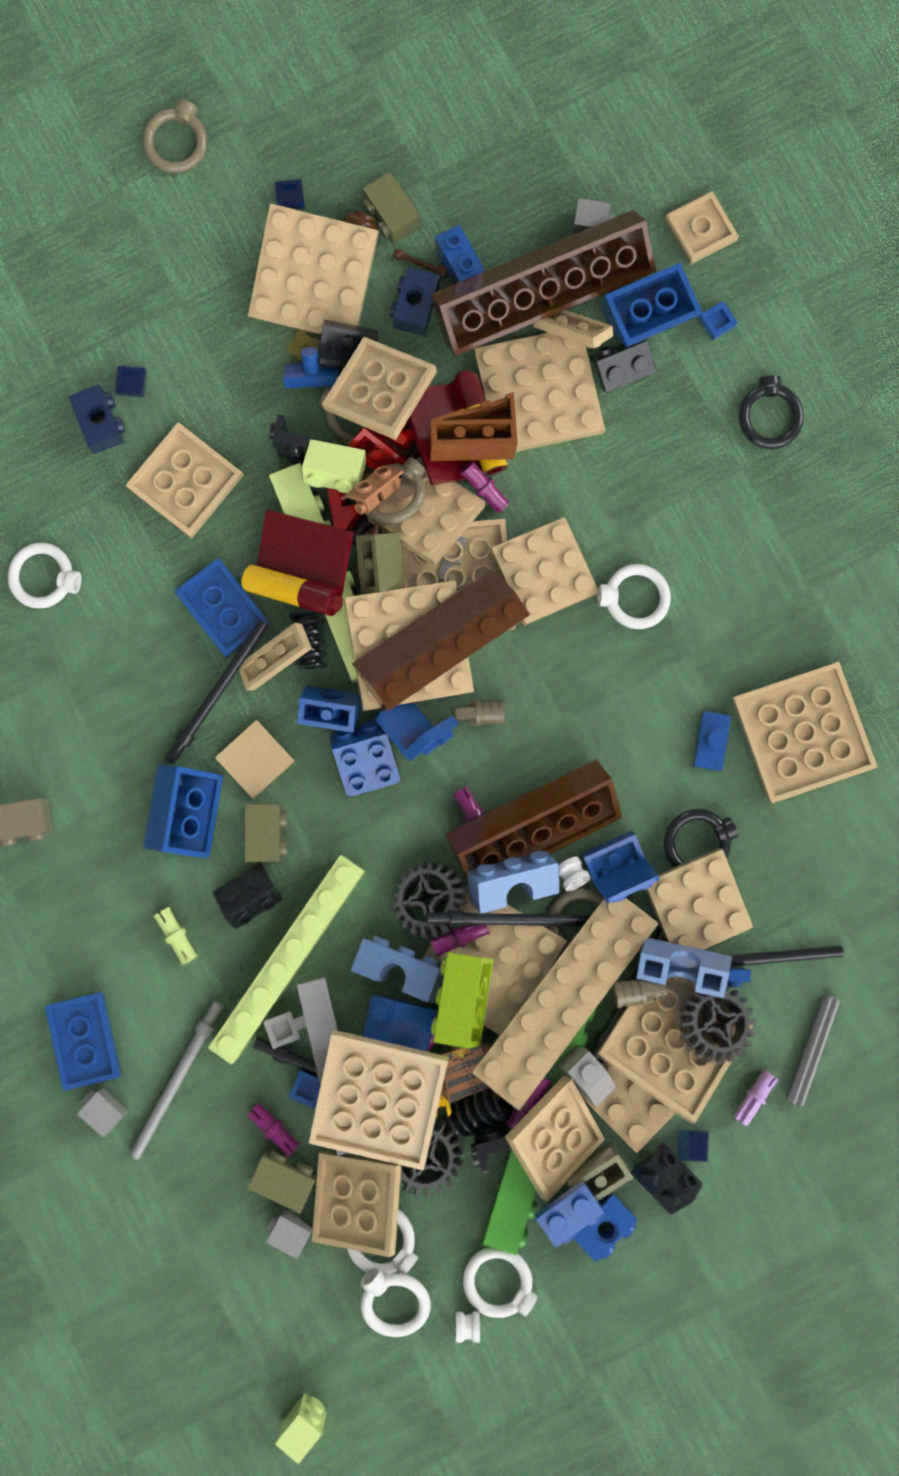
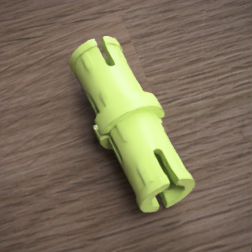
[153,907,198,966]

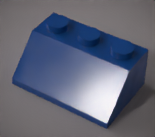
[600,263,703,347]
[143,764,224,859]
[362,995,437,1052]

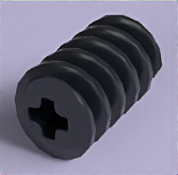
[289,609,328,669]
[447,1087,513,1138]

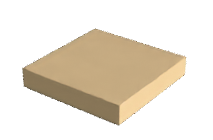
[664,191,739,265]
[215,720,295,799]

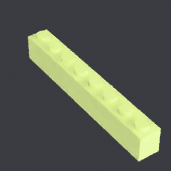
[269,463,357,684]
[208,855,366,1065]

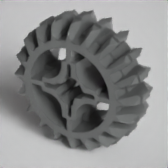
[391,861,468,939]
[677,986,757,1064]
[400,1120,463,1197]

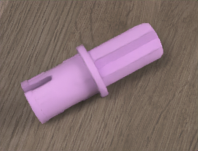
[734,1069,778,1126]

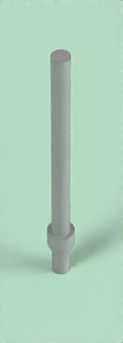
[129,1000,224,1159]

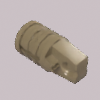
[455,699,505,726]
[613,979,667,1008]

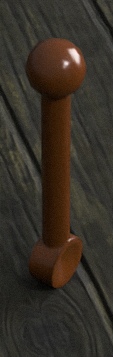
[393,249,447,278]

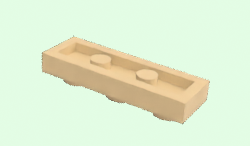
[533,310,613,348]
[239,623,312,691]

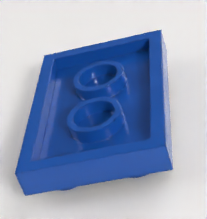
[174,558,271,658]
[45,991,122,1091]

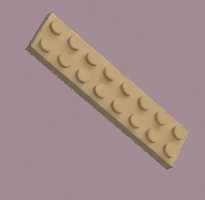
[472,898,659,1111]

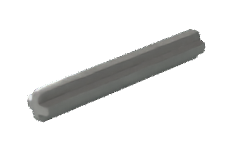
[788,995,840,1106]

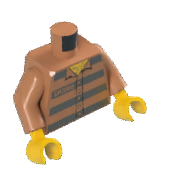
[436,1043,492,1118]

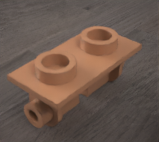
[345,465,404,514]

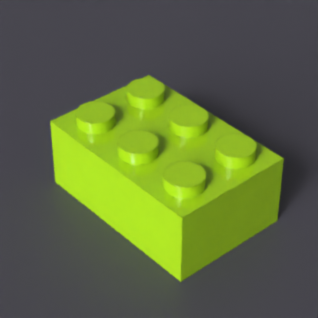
[431,952,494,1049]

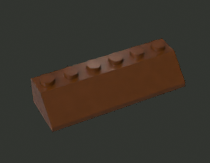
[352,570,530,711]
[445,759,622,884]

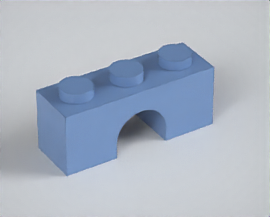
[467,851,559,914]
[351,936,444,1003]
[637,938,732,998]

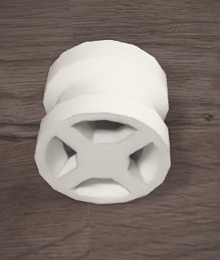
[558,857,591,891]
[456,1311,480,1343]

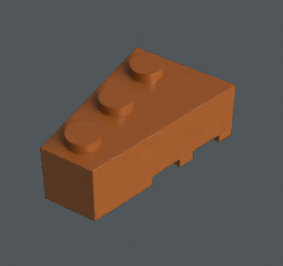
[429,392,518,461]

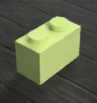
[302,439,366,493]
[275,1393,327,1464]

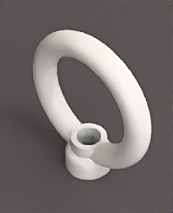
[8,543,81,608]
[597,564,671,629]
[347,1209,419,1275]
[463,1247,538,1318]
[361,1267,431,1337]

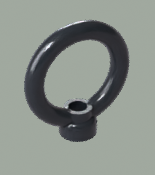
[739,375,804,449]
[664,809,739,867]

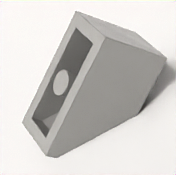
[557,1045,616,1107]

